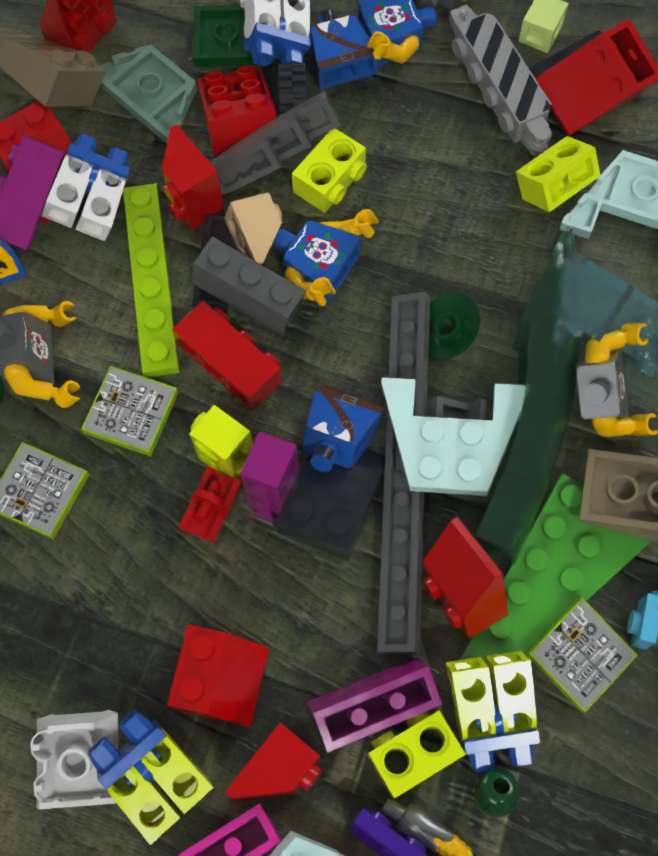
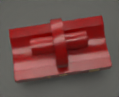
[179,466,243,544]

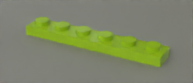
[123,183,180,378]

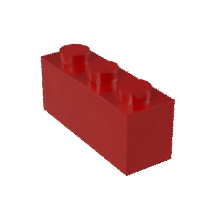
[172,301,282,411]

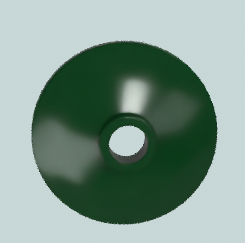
[428,292,481,360]

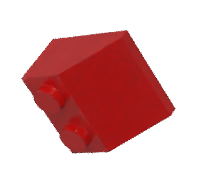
[162,123,224,230]
[422,517,509,639]
[167,625,269,727]
[225,723,322,801]

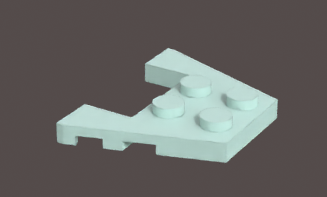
[559,150,658,239]
[381,378,529,496]

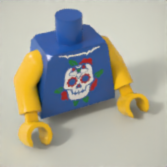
[357,0,437,67]
[273,209,379,306]

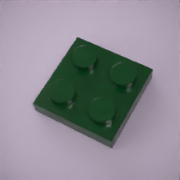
[193,4,258,67]

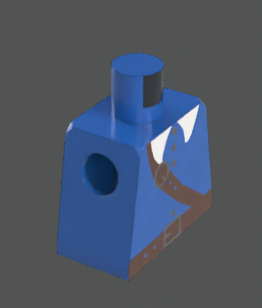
[311,9,378,90]
[302,385,384,472]

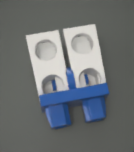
[240,0,311,66]
[41,133,130,241]

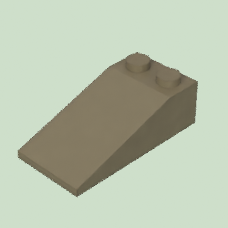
[0,27,106,107]
[579,449,658,543]

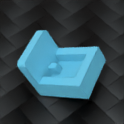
[627,591,658,650]

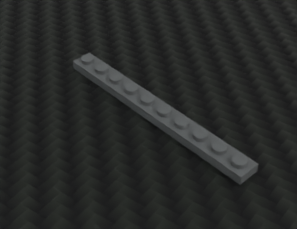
[377,292,430,655]

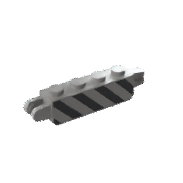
[449,4,552,157]

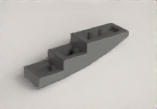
[210,91,341,196]

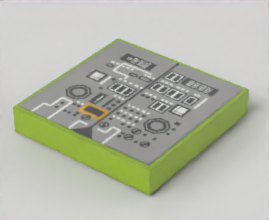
[81,366,179,457]
[0,442,89,540]
[525,597,638,713]

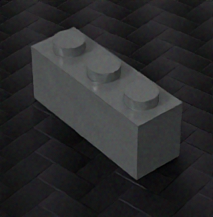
[191,236,306,336]

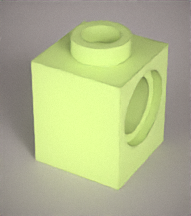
[518,0,569,53]

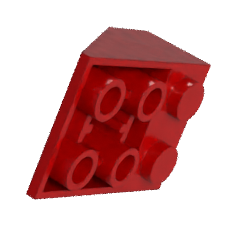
[39,0,117,53]
[535,19,658,136]
[197,66,276,158]

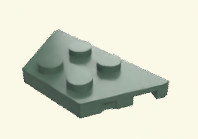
[99,44,197,144]

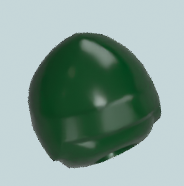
[474,769,519,818]

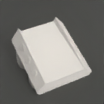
[31,710,118,809]

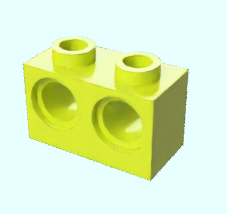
[292,128,367,213]
[516,136,601,212]
[189,405,253,478]
[368,710,466,800]

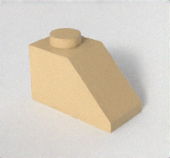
[224,192,282,265]

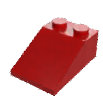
[0,100,88,225]

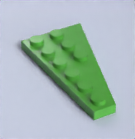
[460,473,651,687]

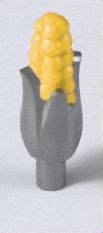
[381,798,473,856]

